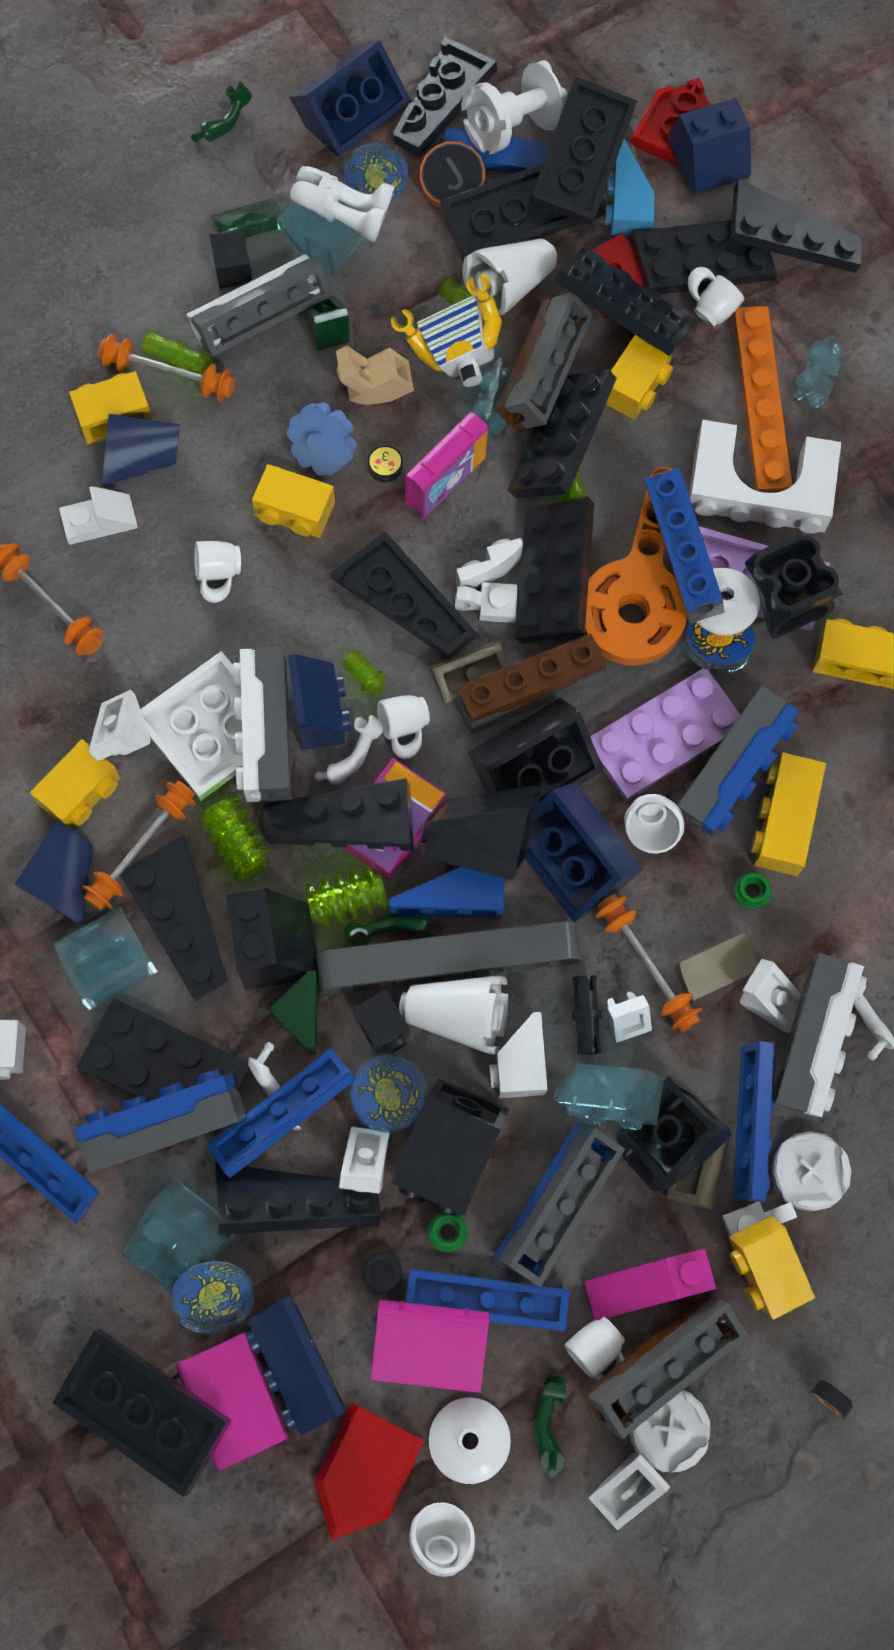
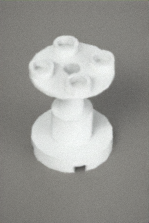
[461,60,568,154]

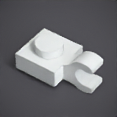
[455,582,517,623]
[721,1202,797,1236]

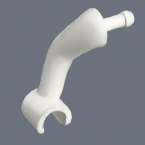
[315,715,383,785]
[854,986,894,1061]
[248,1042,301,1130]

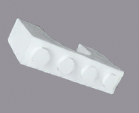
[689,420,841,533]

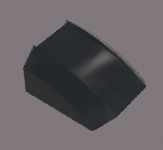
[616,1076,732,1191]

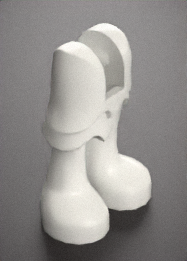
[290,166,395,243]

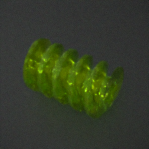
[199,797,271,882]
[305,866,388,927]

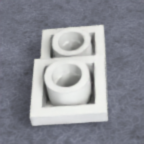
[456,538,523,590]

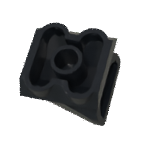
[744,532,843,639]

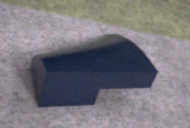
[102,414,180,486]
[15,821,94,926]

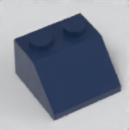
[666,98,751,195]
[288,654,351,750]

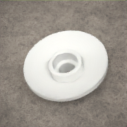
[696,568,760,635]
[429,1397,511,1484]

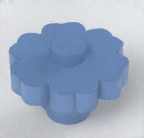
[287,402,357,476]

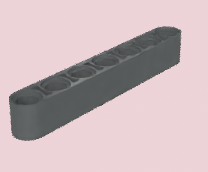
[316,921,581,994]

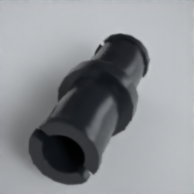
[572,975,602,1055]

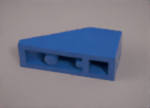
[389,867,504,919]

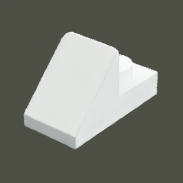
[59,486,138,545]
[88,690,150,761]
[740,959,801,1034]
[339,1126,390,1194]

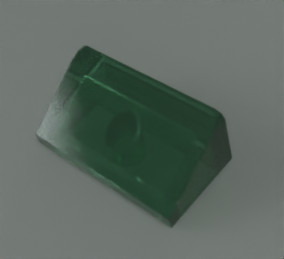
[211,198,285,239]

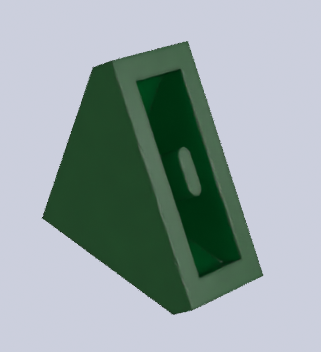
[304,296,350,351]
[269,971,318,1055]

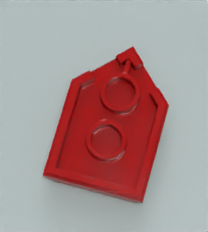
[630,78,712,166]
[314,1403,425,1540]

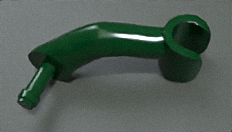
[191,81,252,142]
[344,914,433,947]
[533,1375,567,1477]

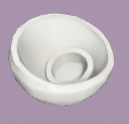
[624,794,684,854]
[409,1503,475,1577]

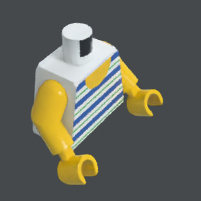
[391,273,502,387]

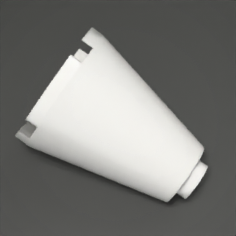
[462,238,557,316]
[399,976,509,1055]

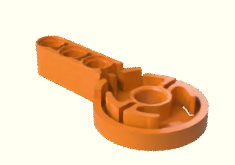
[583,467,687,666]

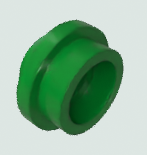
[733,872,772,910]
[428,1212,468,1253]

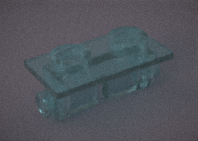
[793,333,845,408]
[471,358,512,435]

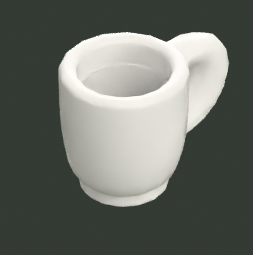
[688,267,744,328]
[194,541,241,603]
[377,695,430,759]
[564,1317,625,1381]

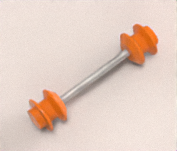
[98,333,235,403]
[0,543,104,656]
[82,781,196,911]
[595,894,703,1033]

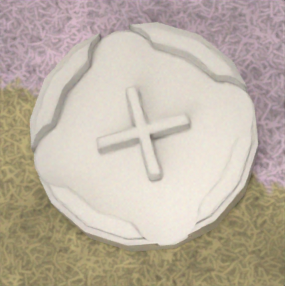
[771,1131,851,1212]
[629,1390,710,1472]

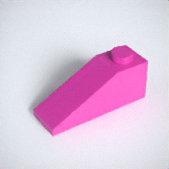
[583,1248,716,1320]

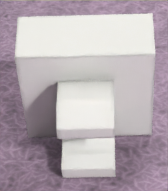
[607,992,652,1043]

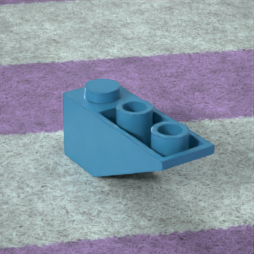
[605,139,655,241]

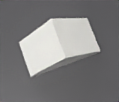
[589,1452,670,1530]

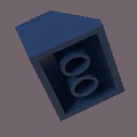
[289,41,412,156]
[525,782,643,922]
[245,1296,347,1436]

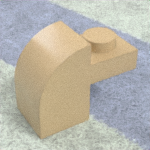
[336,346,414,405]

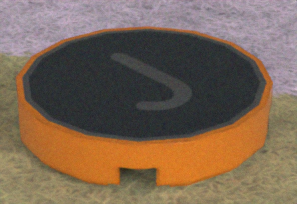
[420,142,485,208]

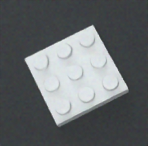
[140,651,243,801]

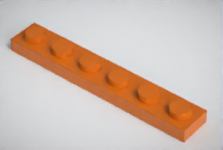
[732,306,792,493]

